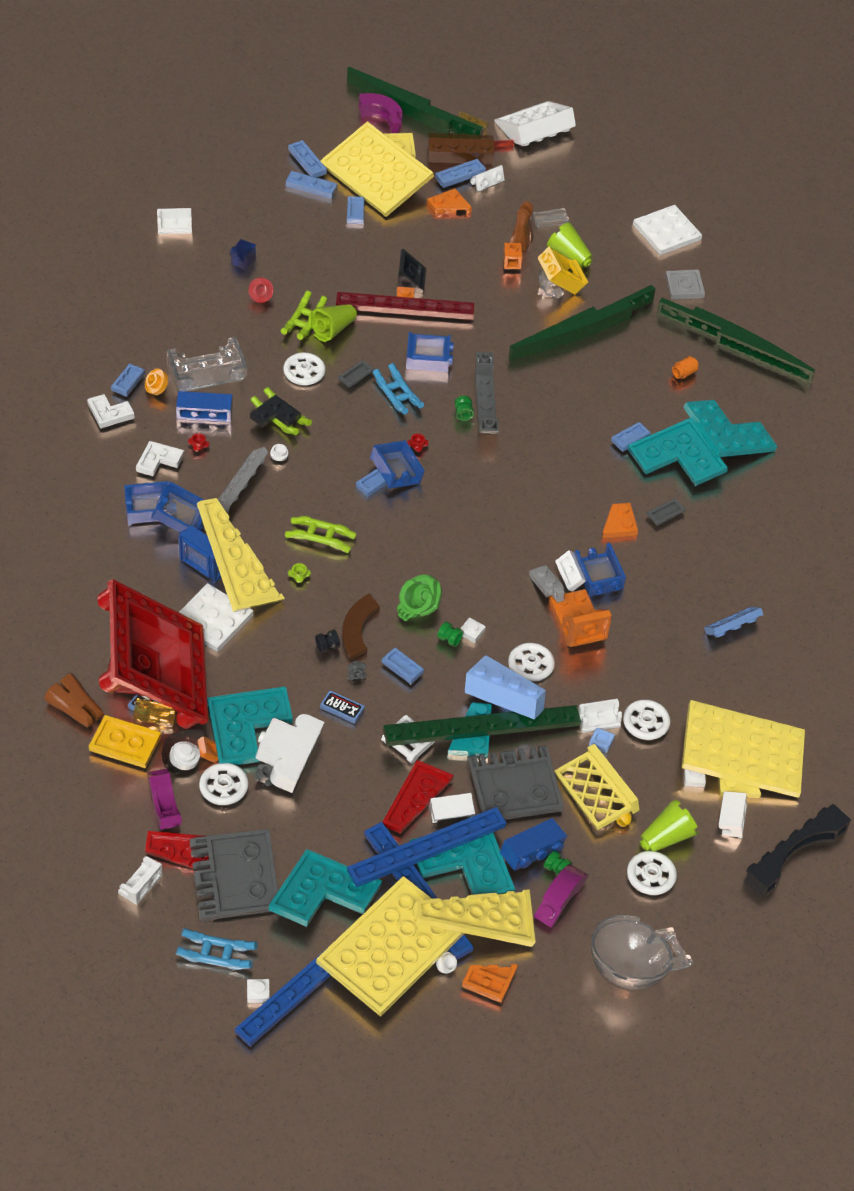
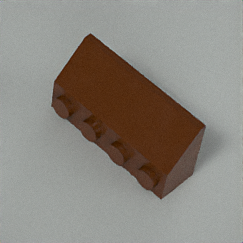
[428,133,494,165]

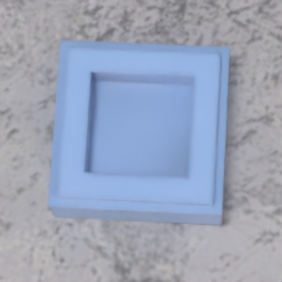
[589,727,615,753]

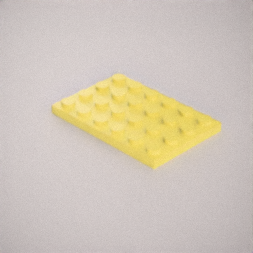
[320,122,434,217]
[682,700,805,798]
[316,876,465,1017]

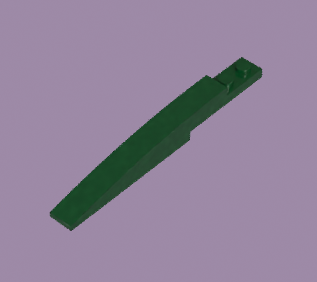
[347,67,483,135]
[509,285,656,360]
[657,297,815,384]

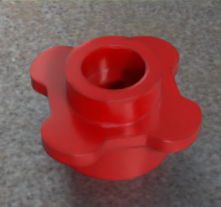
[188,433,209,452]
[407,434,429,452]

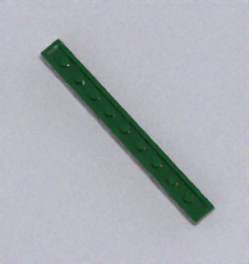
[383,705,581,746]

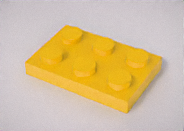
[89,715,161,768]

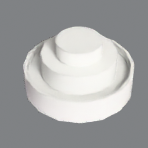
[169,741,200,770]

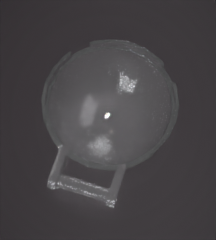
[591,915,693,991]

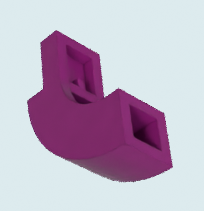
[533,864,589,928]

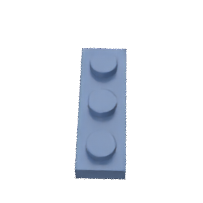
[288,140,327,178]
[435,159,486,188]
[286,171,338,199]
[704,606,763,637]

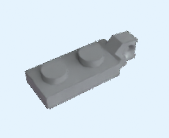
[529,565,565,603]

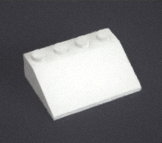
[494,101,576,146]

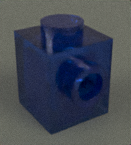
[230,239,256,269]

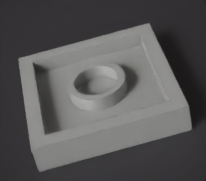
[665,270,705,300]

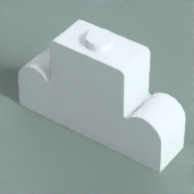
[256,714,324,793]

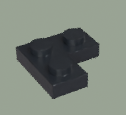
[250,394,301,427]

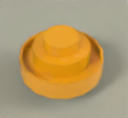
[145,369,168,395]

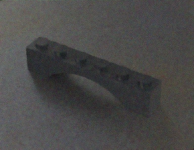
[745,804,851,898]

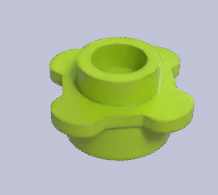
[288,563,311,583]

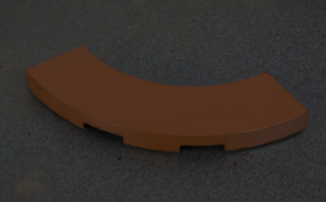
[342,593,380,661]

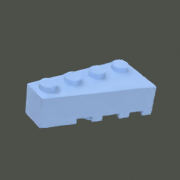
[465,655,546,719]

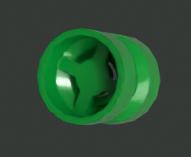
[454,396,474,421]
[437,621,464,647]
[544,850,573,876]

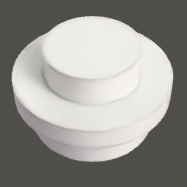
[270,444,289,461]
[436,952,457,974]

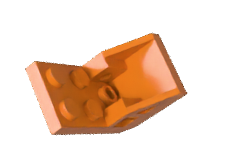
[549,589,612,647]

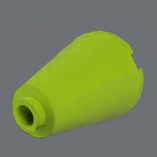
[547,222,593,268]
[308,304,357,342]
[639,799,699,851]

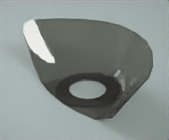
[161,730,206,774]

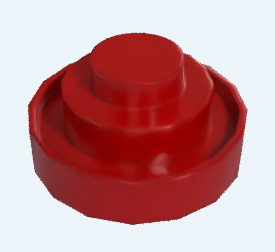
[248,277,274,303]

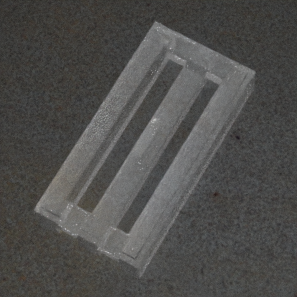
[532,208,569,228]

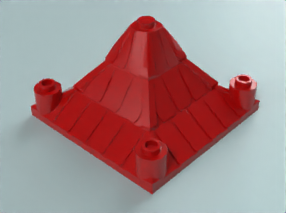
[97,579,208,729]

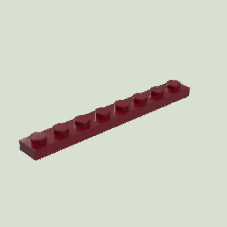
[336,292,475,320]

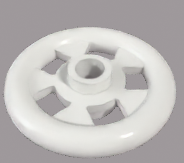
[283,352,326,386]
[508,643,555,682]
[623,700,671,740]
[199,763,248,805]
[627,851,677,895]

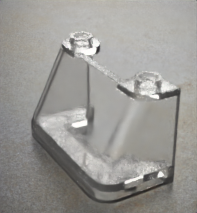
[166,337,247,391]

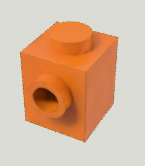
[503,243,522,269]

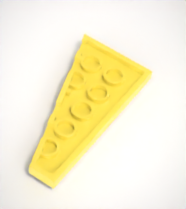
[197,498,285,612]
[414,889,536,947]

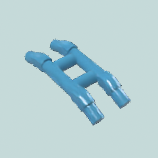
[373,363,424,414]
[175,928,258,970]

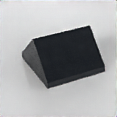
[398,249,426,293]

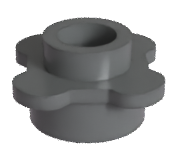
[347,661,367,680]
[254,764,273,786]

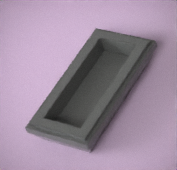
[337,360,375,389]
[646,498,686,526]

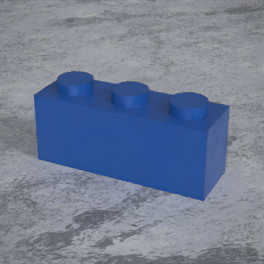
[176,391,233,422]
[500,818,567,871]

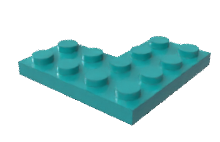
[683,400,778,457]
[628,418,727,486]
[207,686,293,765]
[409,833,515,895]
[269,849,382,927]

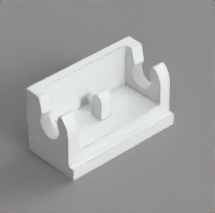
[157,208,192,234]
[578,699,622,733]
[719,791,747,839]
[429,793,475,823]
[118,856,163,905]

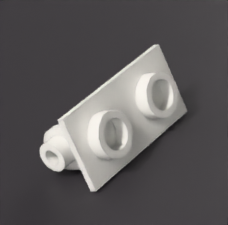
[470,165,505,191]

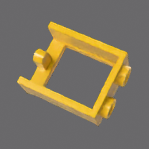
[538,246,588,295]

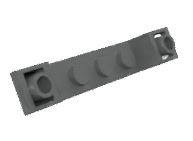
[475,352,499,434]

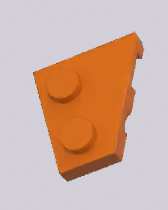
[427,188,472,214]
[602,503,638,539]
[462,964,518,1003]

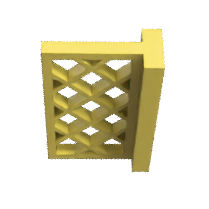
[554,744,640,830]

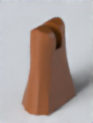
[509,201,534,252]
[44,673,104,728]

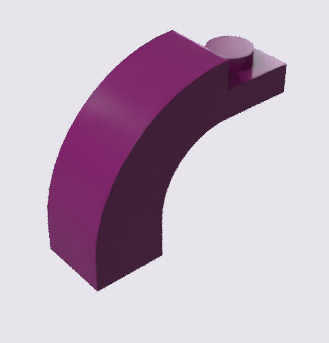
[359,93,402,133]
[147,769,182,830]

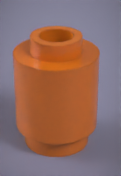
[672,356,699,379]

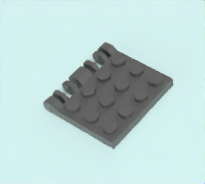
[467,745,564,820]
[189,829,278,922]

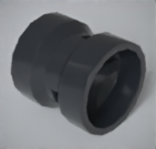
[315,629,340,653]

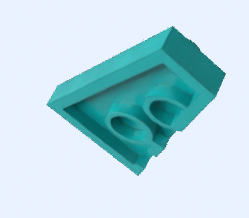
[448,703,492,758]

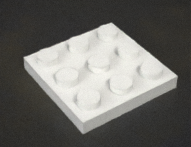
[633,205,702,255]
[179,583,253,653]

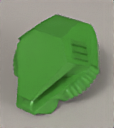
[397,575,442,621]

